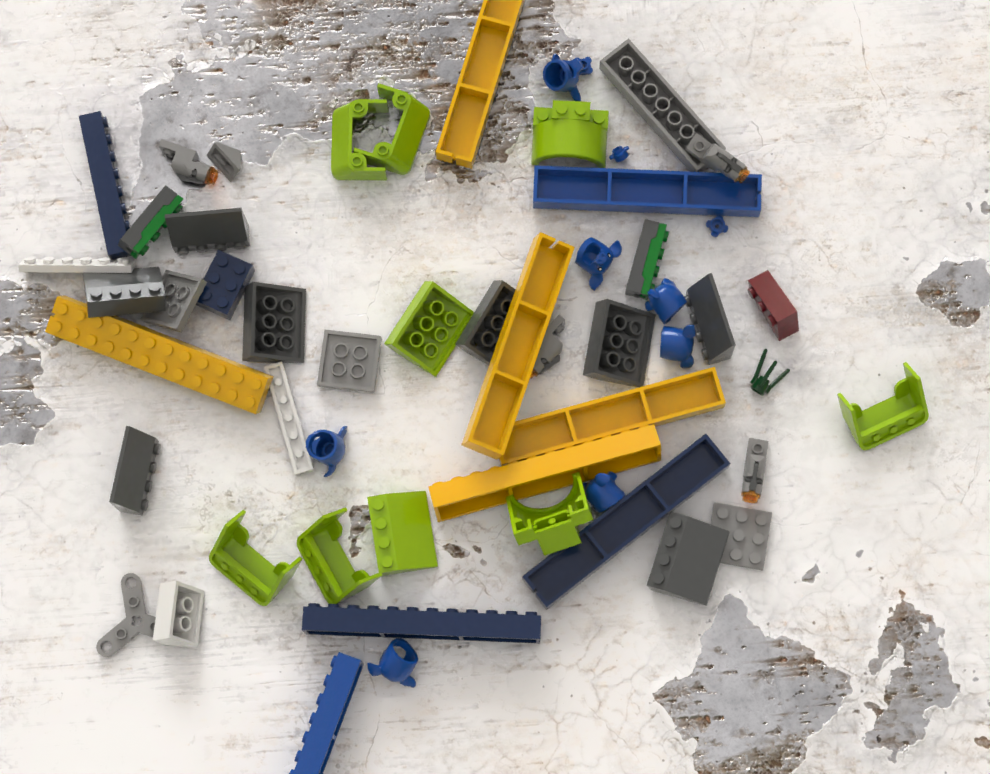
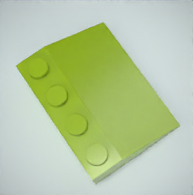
[384,281,474,377]
[367,491,438,576]

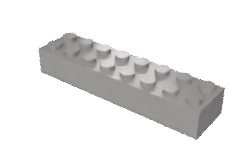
[599,38,726,172]

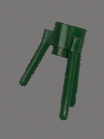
[750,349,790,396]

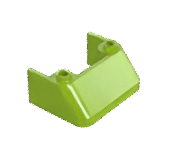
[353,83,430,175]
[331,99,389,180]
[837,362,929,450]
[297,507,383,604]
[209,510,302,606]

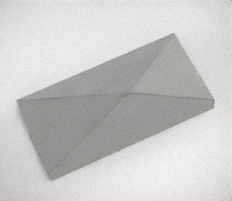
[207,142,241,182]

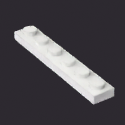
[18,257,135,273]
[264,361,314,476]

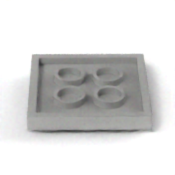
[141,270,207,333]
[317,330,382,393]
[711,502,772,571]

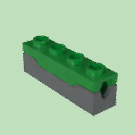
[118,185,183,259]
[625,219,669,300]

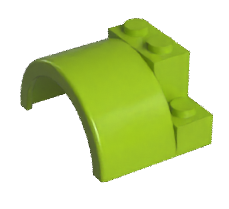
[531,100,609,168]
[506,472,593,556]

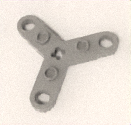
[96,573,156,657]

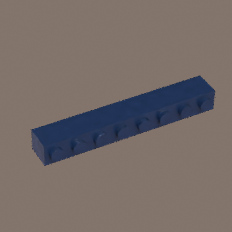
[79,111,131,260]

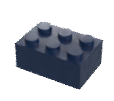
[196,250,255,320]

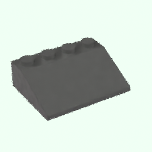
[165,208,250,254]
[83,267,166,318]
[684,273,736,365]
[455,280,515,365]
[242,282,306,363]
[583,299,656,387]
[109,426,161,516]
[647,512,730,606]

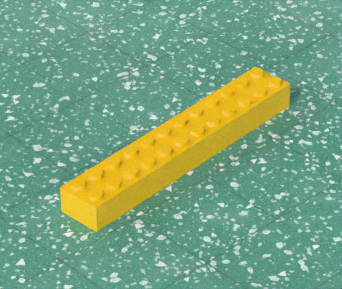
[436,0,525,169]
[461,232,575,460]
[45,295,274,414]
[499,367,726,466]
[428,424,661,522]

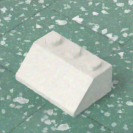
[153,581,204,648]

